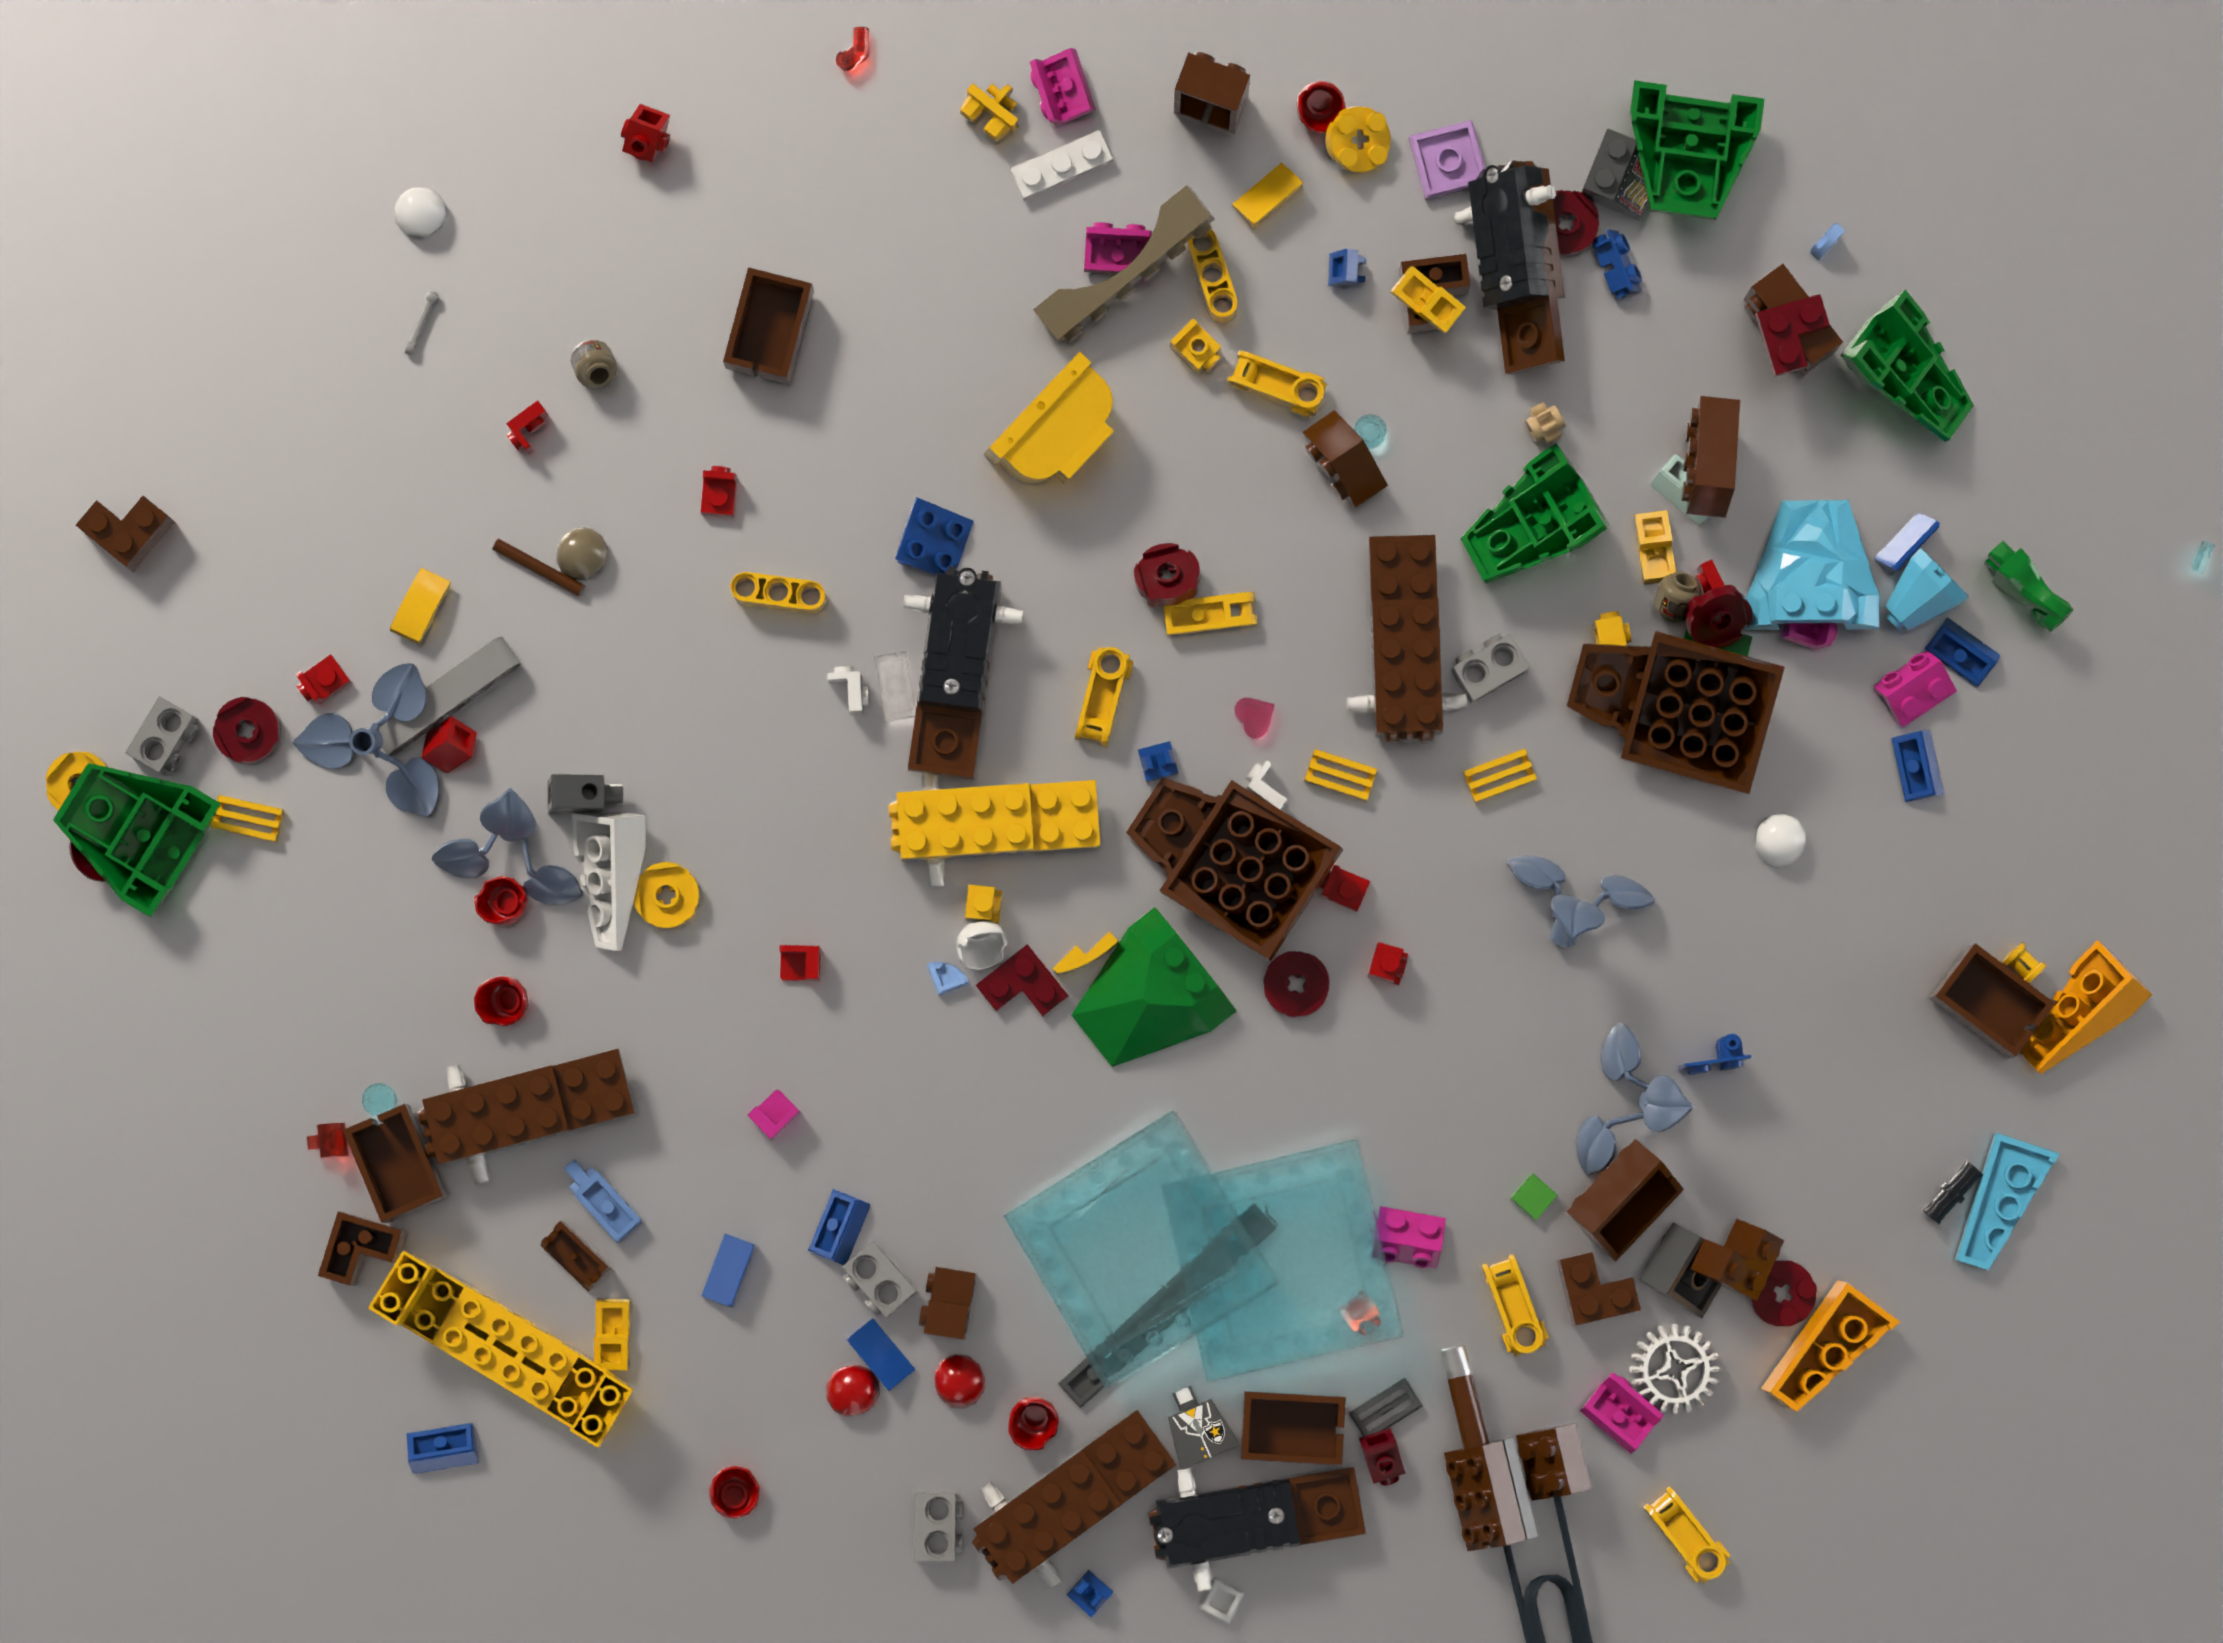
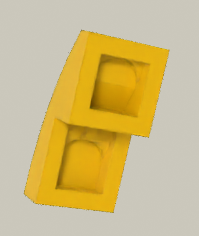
[1390,266,1466,333]
[1634,510,1676,585]
[390,567,451,645]
[1053,931,1119,975]
[594,1298,630,1370]

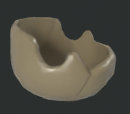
[556,527,608,580]

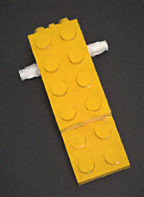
[888,773,1100,887]

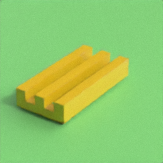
[1304,749,1377,801]
[1463,749,1537,803]
[211,795,284,842]

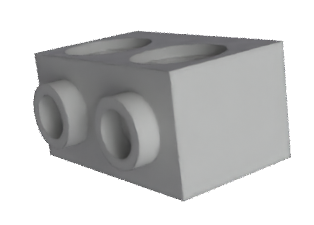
[1451,633,1530,704]
[125,696,199,776]
[842,1240,917,1318]
[914,1492,963,1562]

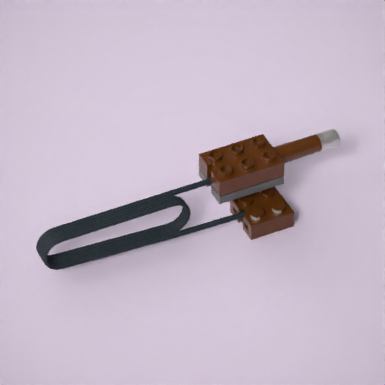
[1441,1344,1593,1643]

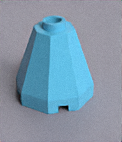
[1885,548,1969,631]

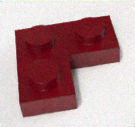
[1755,294,1830,377]
[976,944,1069,1017]

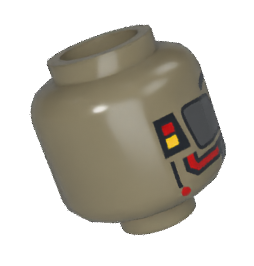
[570,340,617,389]
[1654,572,1702,622]

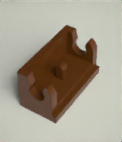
[540,1221,612,1292]

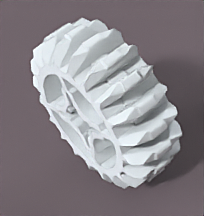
[1629,1324,1721,1415]

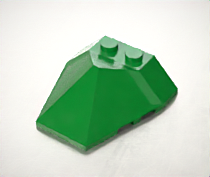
[1630,80,1764,220]
[1840,290,1974,442]
[1461,443,1610,584]
[53,763,221,917]
[1071,907,1237,1067]

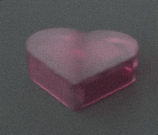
[1234,697,1275,739]

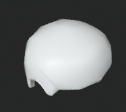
[394,187,446,237]
[1755,813,1806,868]
[957,920,1007,970]

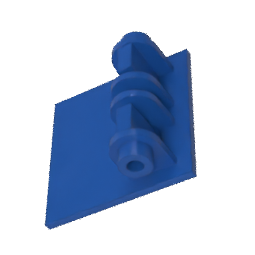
[894,497,974,575]
[1678,1034,1752,1075]

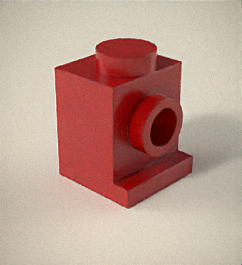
[1367,942,1408,986]

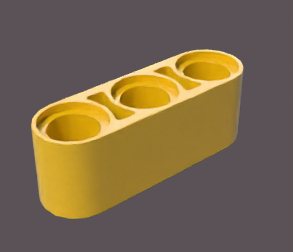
[1187,229,1238,323]
[730,572,827,614]

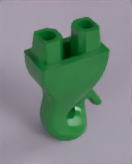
[1984,541,2074,633]

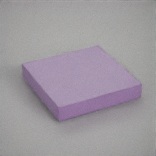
[1408,120,1485,201]

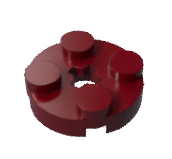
[1553,190,1599,257]
[1134,543,1201,607]
[1686,585,1753,649]
[213,697,281,764]
[1263,951,1329,1018]
[1750,1261,1817,1326]

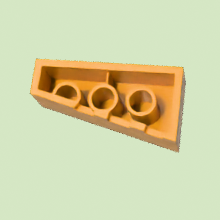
[1761,1280,1900,1412]

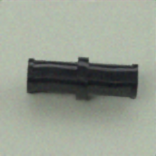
[1923,1161,1983,1225]

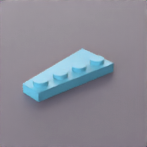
[1955,1133,2060,1271]

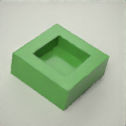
[1510,1173,1558,1220]

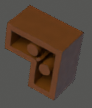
[1399,254,1471,334]
[1302,410,1388,507]
[75,496,175,572]
[318,1211,407,1286]
[1690,1218,1784,1301]
[1557,1252,1641,1326]
[919,1267,976,1340]

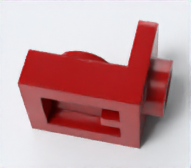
[506,400,549,454]
[700,466,738,517]
[1695,559,1725,594]
[296,654,351,705]
[1319,864,1370,912]

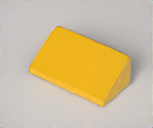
[1232,162,1303,229]

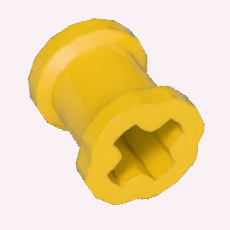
[2001,942,2046,983]

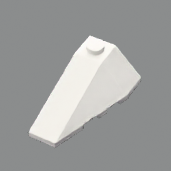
[572,812,646,951]

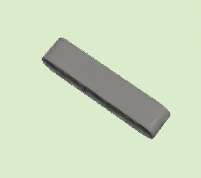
[379,637,521,756]

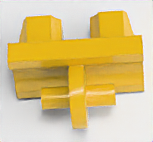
[960,83,1019,142]

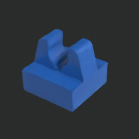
[1328,248,1366,287]
[1138,741,1178,783]
[1066,1569,1114,1617]

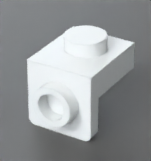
[827,666,869,715]
[1246,760,1287,810]

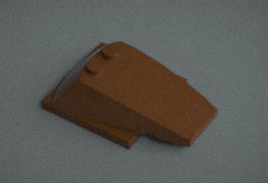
[1567,631,1785,794]
[1126,778,1343,961]

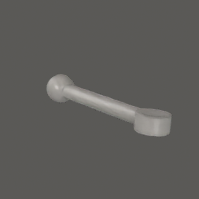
[405,291,439,356]

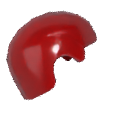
[1296,80,1346,134]
[474,876,528,927]
[474,976,529,1026]
[934,1354,985,1409]
[826,1364,880,1416]
[1008,1396,1059,1450]
[709,1466,760,1519]

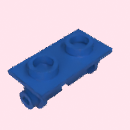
[1593,229,1642,300]

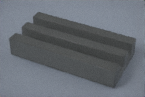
[1348,1378,1423,1437]

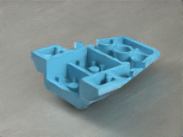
[1746,500,1880,630]

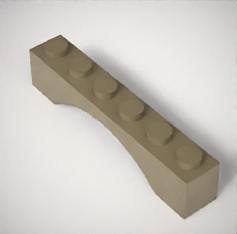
[1033,185,1215,343]

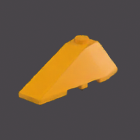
[2020,940,2152,1074]

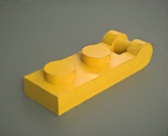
[1163,592,1258,636]

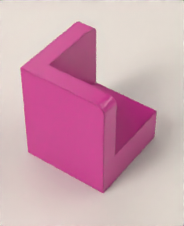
[747,1090,801,1140]

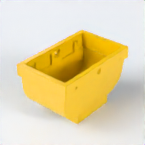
[984,351,1114,484]

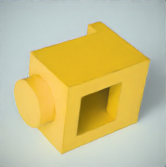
[1170,318,1221,374]
[1592,611,1631,645]
[965,884,1002,924]

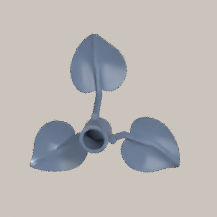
[293,663,440,817]
[432,788,583,905]
[1507,855,1656,947]
[1576,1022,1694,1175]

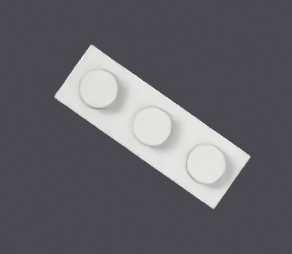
[1010,130,1113,201]

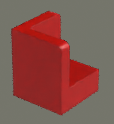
[421,716,477,773]
[779,945,821,981]

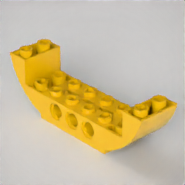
[368,1250,634,1448]

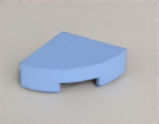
[1810,223,1845,261]
[927,962,970,995]

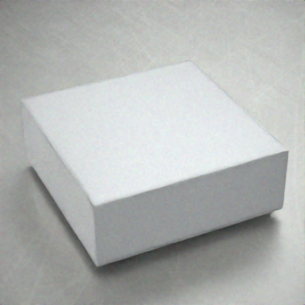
[1199,1577,1245,1624]

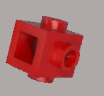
[621,104,670,163]

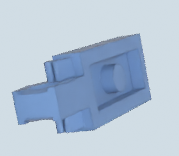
[564,1159,643,1243]

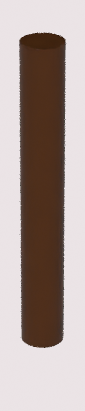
[492,538,585,597]

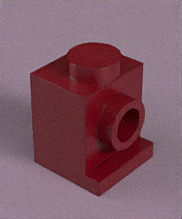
[1359,1428,1406,1486]

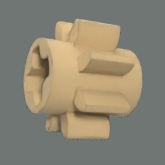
[1525,402,1566,445]

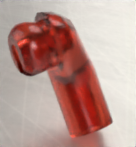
[835,27,869,71]

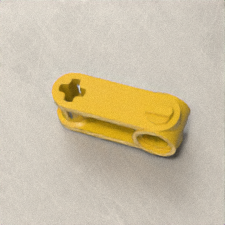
[1227,351,1327,418]
[1075,647,1134,747]
[1482,1254,1549,1357]
[1643,1486,1731,1584]

